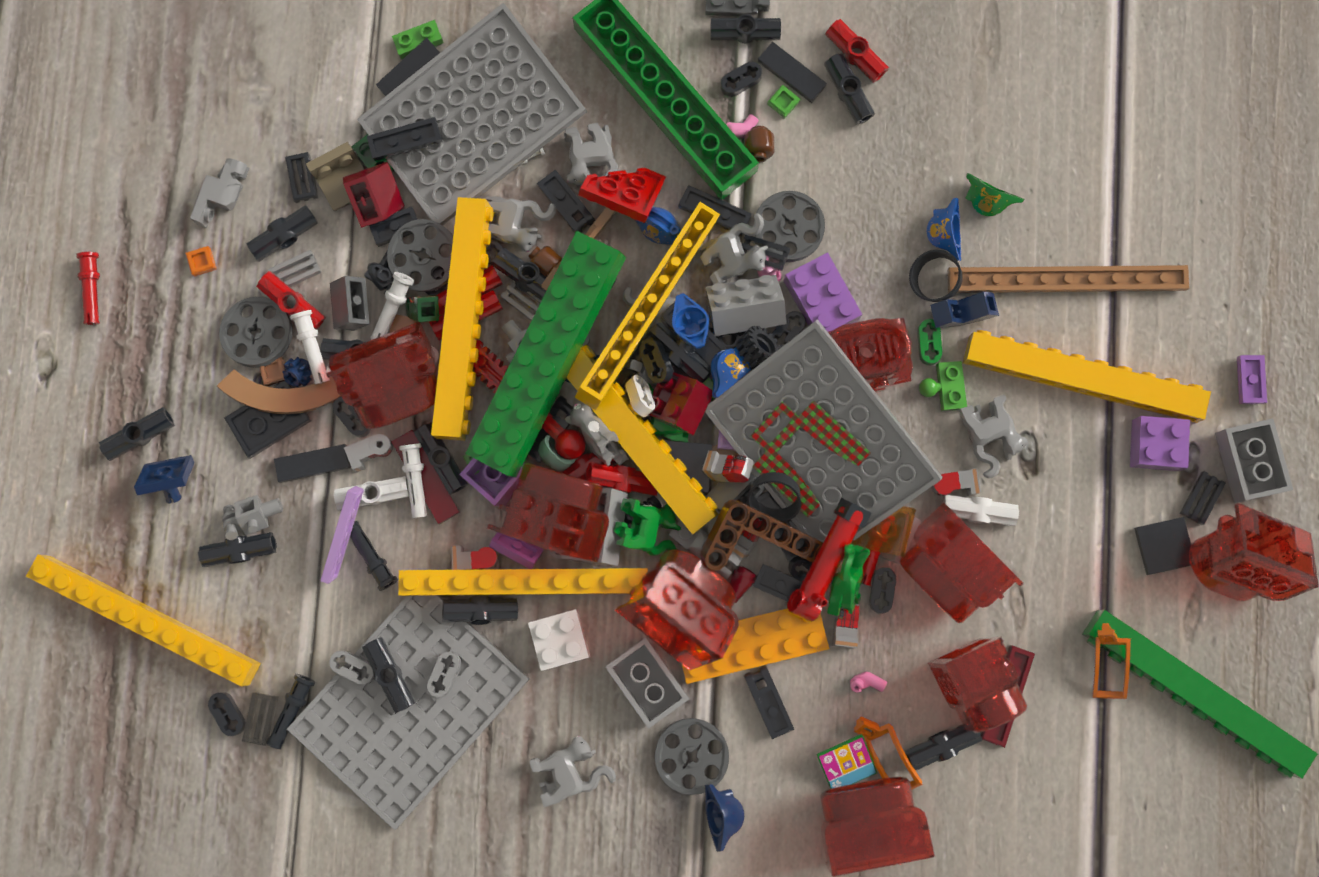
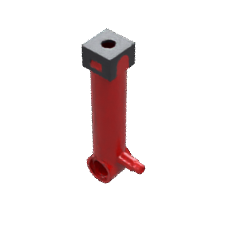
[787,497,872,622]

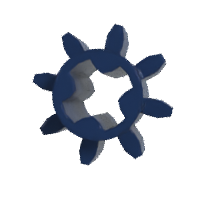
[282,357,312,387]

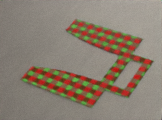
[750,400,871,517]

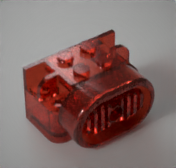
[828,318,913,393]
[326,322,437,429]
[487,463,609,562]
[899,502,1024,624]
[1189,503,1319,601]
[615,550,739,671]
[928,637,1028,733]
[820,777,935,877]

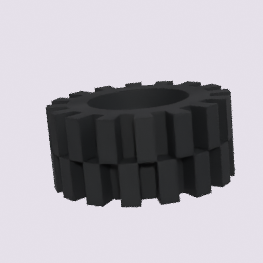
[736,326,781,368]

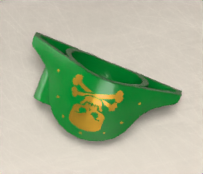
[965,173,1025,216]

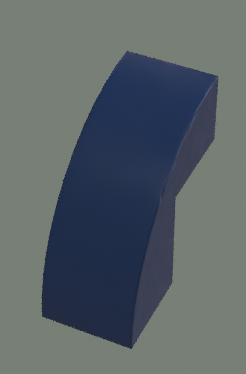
[930,292,999,328]

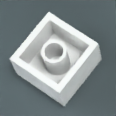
[528,609,591,671]

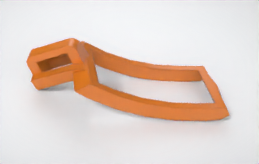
[1092,623,1131,699]
[854,717,923,796]

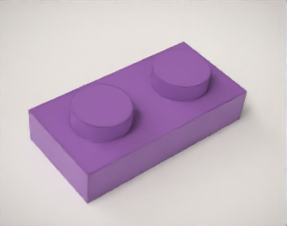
[1237,355,1267,404]
[489,527,544,569]

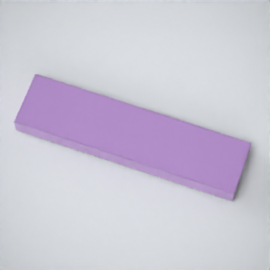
[320,486,364,584]

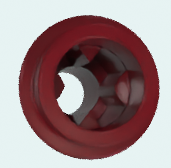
[724,565,756,603]

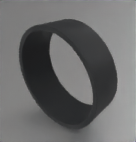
[909,249,963,302]
[747,472,801,523]

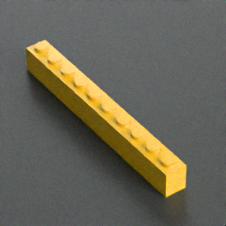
[431,197,494,441]
[575,202,720,411]
[963,330,1211,423]
[567,345,719,535]
[26,554,261,686]
[398,568,648,596]

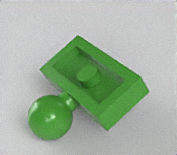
[392,20,444,60]
[919,361,967,411]

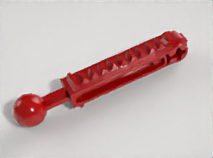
[473,339,586,460]

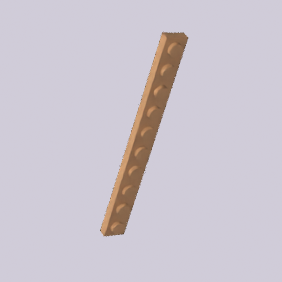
[947,265,1189,293]

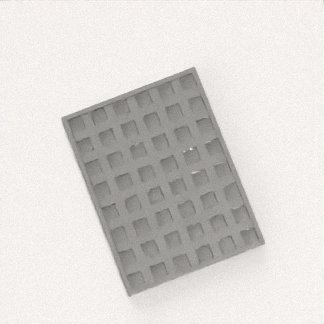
[287,596,530,830]

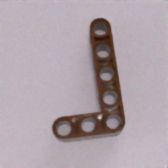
[700,499,823,571]

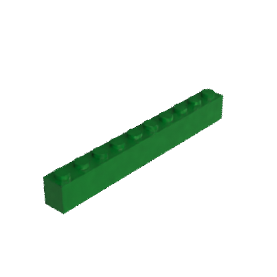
[1082,610,1318,779]

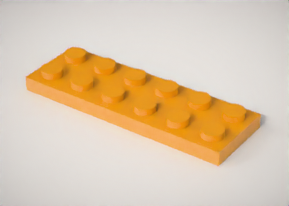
[675,608,829,684]

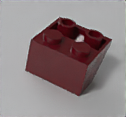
[343,162,405,228]
[648,372,713,436]

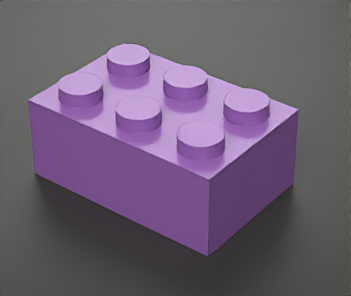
[784,252,863,336]

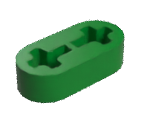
[917,319,942,366]

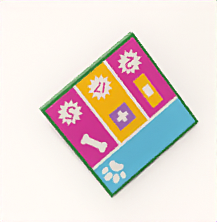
[816,734,877,793]

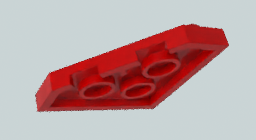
[578,168,666,223]

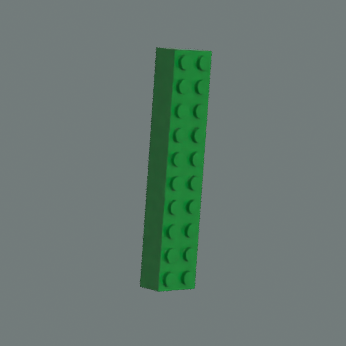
[572,0,759,200]
[465,231,626,477]

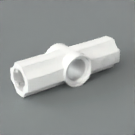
[334,476,409,511]
[941,495,1019,526]

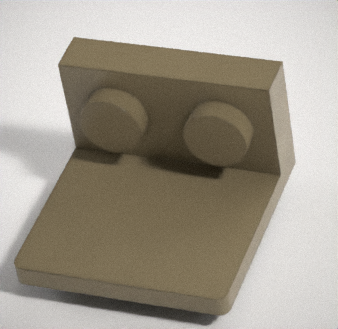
[306,142,364,211]

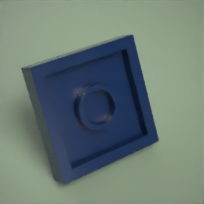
[134,455,194,504]

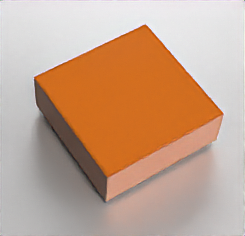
[186,246,217,277]

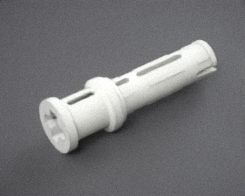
[370,272,414,344]
[290,310,330,385]
[399,443,427,518]

